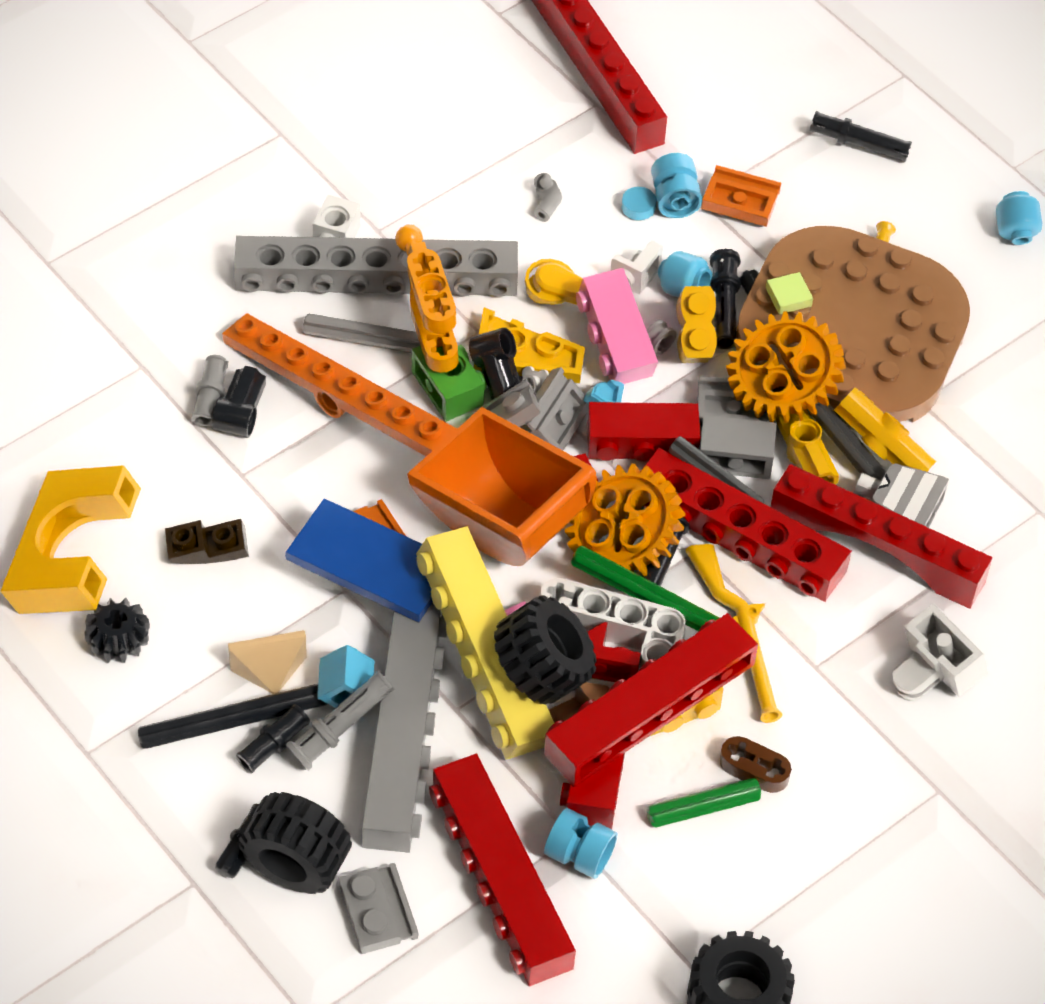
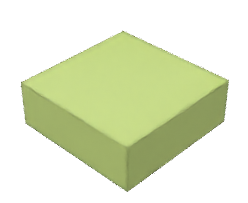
[766,272,813,314]

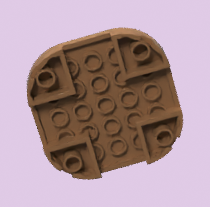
[735,226,970,423]

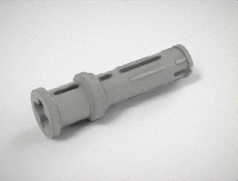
[285,670,395,771]

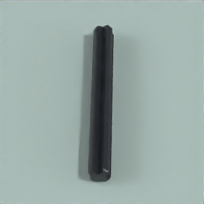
[137,683,327,749]

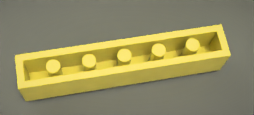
[416,526,554,760]

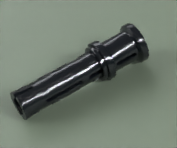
[709,248,741,349]

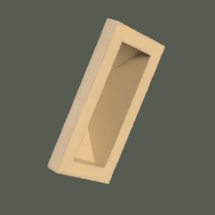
[228,630,307,694]

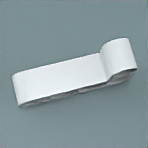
[541,578,685,669]

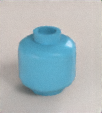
[996,191,1043,245]
[658,251,712,298]

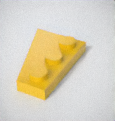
[473,307,585,383]

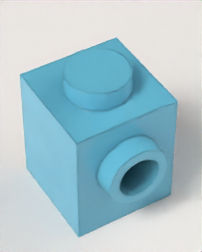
[317,645,375,708]

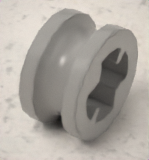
[647,320,677,356]

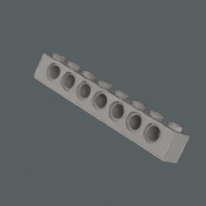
[234,235,518,297]

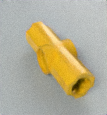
[834,387,937,472]
[775,410,839,485]

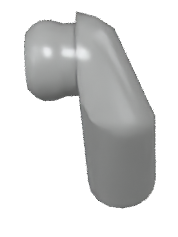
[534,172,563,222]

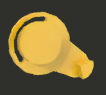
[524,258,583,305]

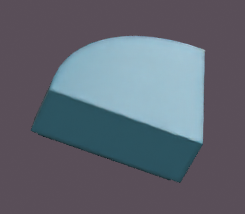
[583,380,625,404]

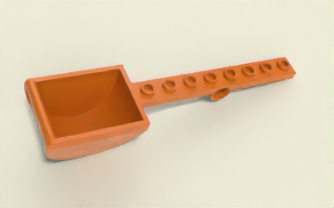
[222,313,597,567]

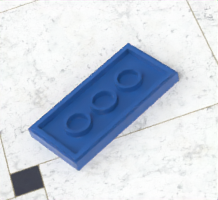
[285,498,433,623]

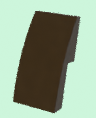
[165,518,249,564]

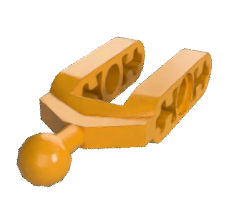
[395,224,459,373]

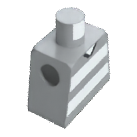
[854,463,950,528]

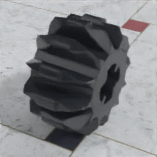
[84,597,150,663]

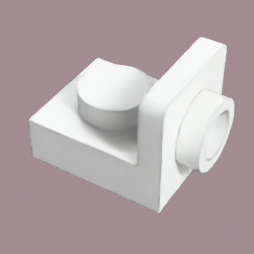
[611,240,663,295]

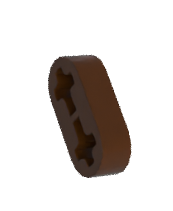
[719,736,792,793]

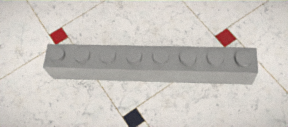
[362,603,447,853]

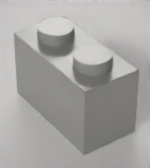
[699,415,777,479]

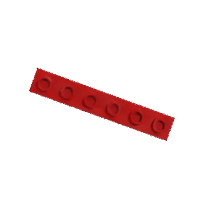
[640,448,852,602]

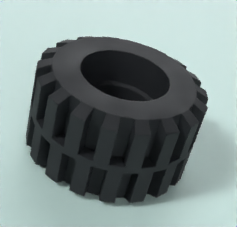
[494,595,597,705]
[239,792,352,894]
[687,930,795,1004]

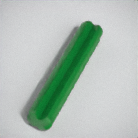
[647,778,762,828]

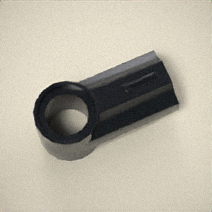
[469,327,520,400]
[212,366,266,438]

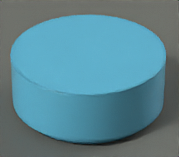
[621,187,657,220]

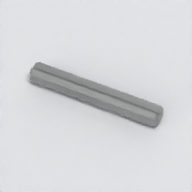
[303,313,420,352]

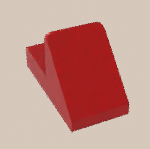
[588,622,641,683]

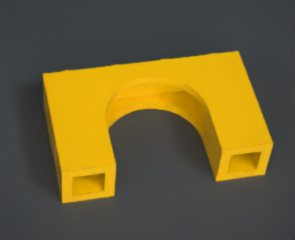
[0,465,141,614]

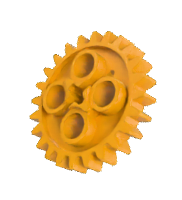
[726,311,846,423]
[564,463,685,577]

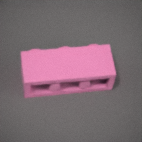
[576,268,658,384]

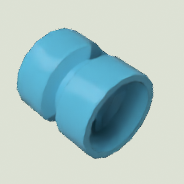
[651,153,702,218]
[544,808,618,879]

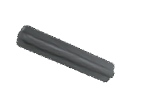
[807,402,886,481]
[668,436,764,503]

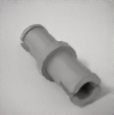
[191,354,229,427]

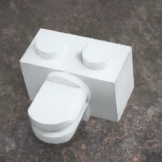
[892,603,988,701]

